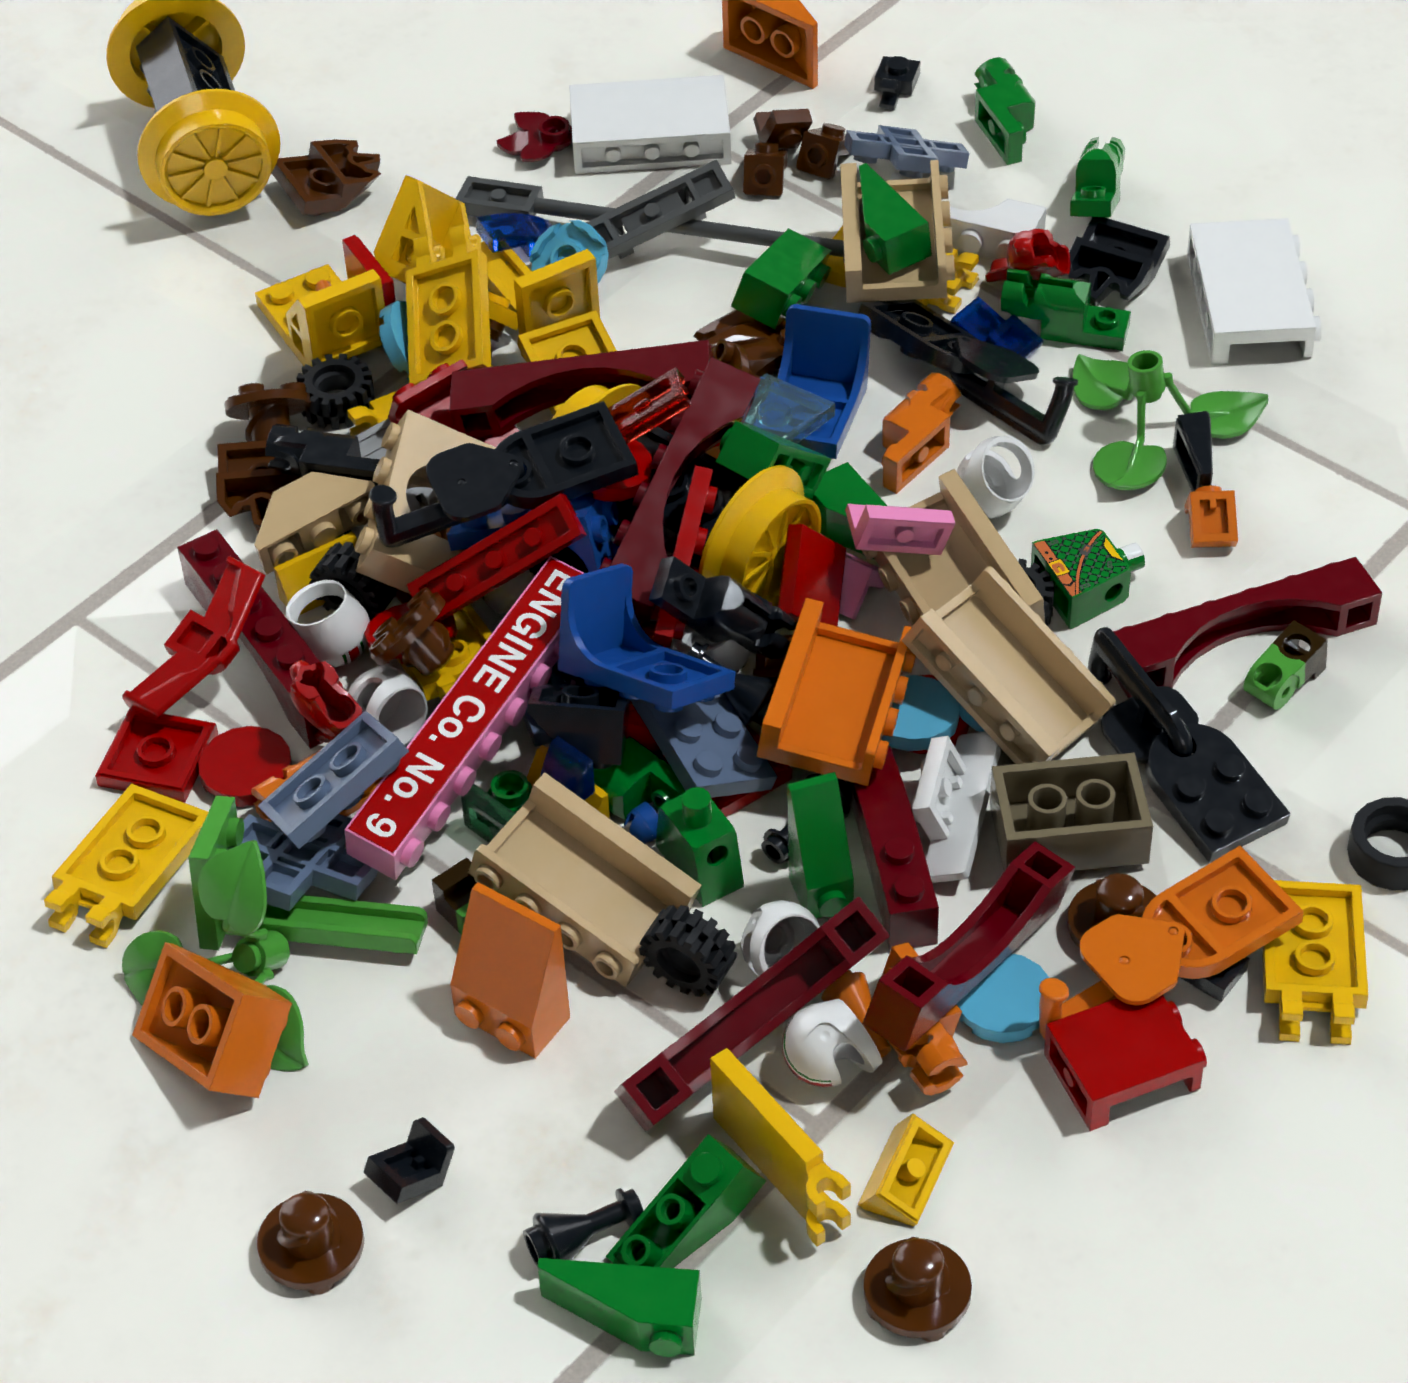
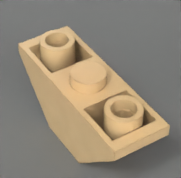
[254,471,375,575]

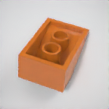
[722,0,818,89]
[450,882,570,1059]
[132,942,292,1098]

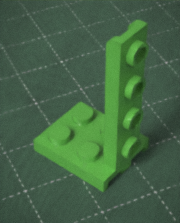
[188,796,428,954]

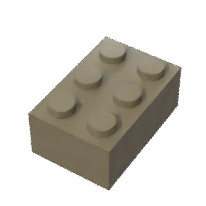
[990,753,1153,871]

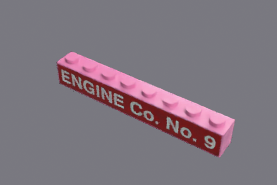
[344,556,584,881]

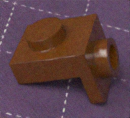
[753,109,813,149]
[796,123,849,179]
[743,142,788,196]

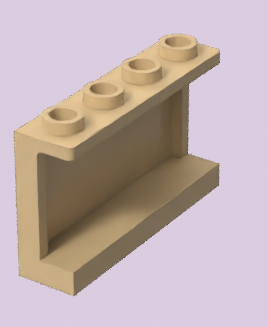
[840,160,955,303]
[862,469,1045,626]
[901,566,1116,764]
[468,772,702,988]

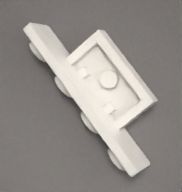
[911,731,1001,883]

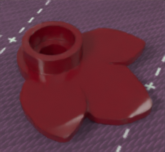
[496,112,573,162]

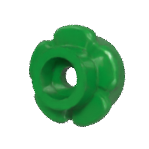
[487,770,532,814]

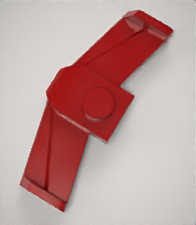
[122,556,266,722]

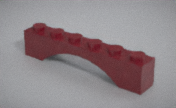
[449,340,714,438]
[599,357,761,624]
[177,529,324,749]
[1108,557,1382,699]
[862,841,1076,1052]
[614,896,890,1132]

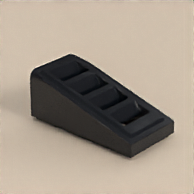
[1173,411,1213,491]

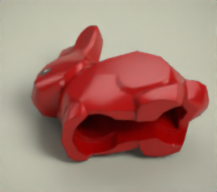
[985,229,1071,282]
[290,660,362,743]

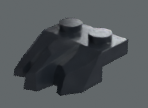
[1068,217,1170,306]

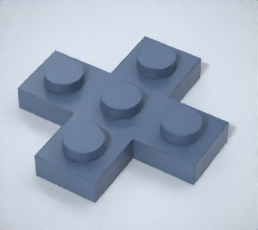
[844,125,969,178]
[242,814,377,911]

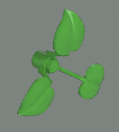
[1073,350,1268,490]
[122,840,309,1071]

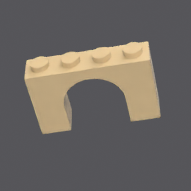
[355,410,496,594]

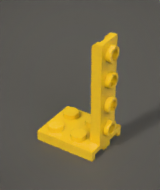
[481,233,600,358]

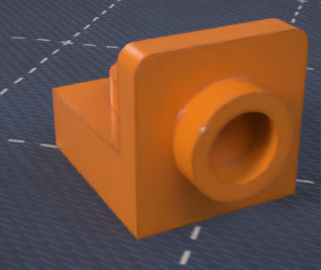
[1185,485,1238,548]

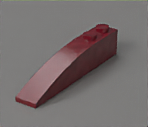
[846,745,939,951]

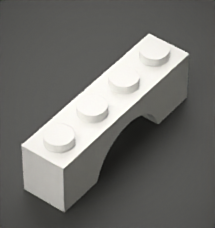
[889,172,1046,260]

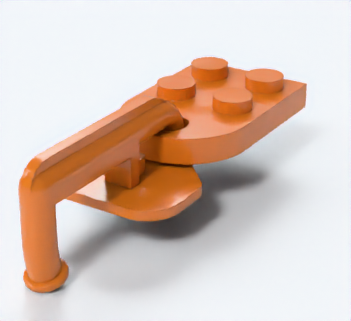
[1039,846,1303,1039]

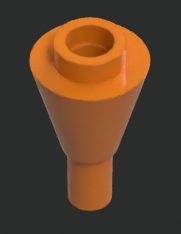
[821,970,891,1058]

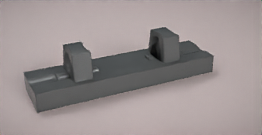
[586,159,736,260]

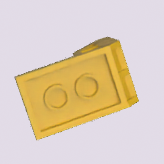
[373,175,518,331]
[255,264,385,367]

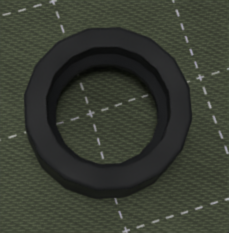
[1347,797,1408,890]

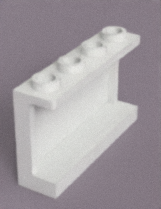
[569,75,731,174]
[1187,218,1321,364]

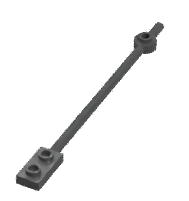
[455,176,845,263]

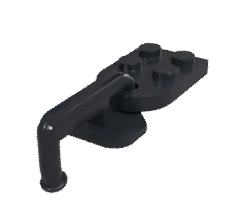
[858,299,1078,445]
[369,401,639,548]
[1088,627,1291,863]

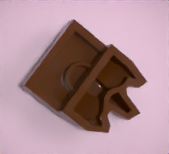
[272,139,381,216]
[693,310,786,382]
[216,440,301,533]

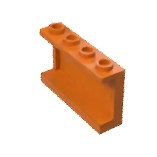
[756,598,916,786]

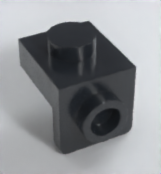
[363,1117,455,1204]

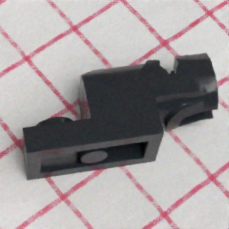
[265,424,380,486]
[649,556,797,660]

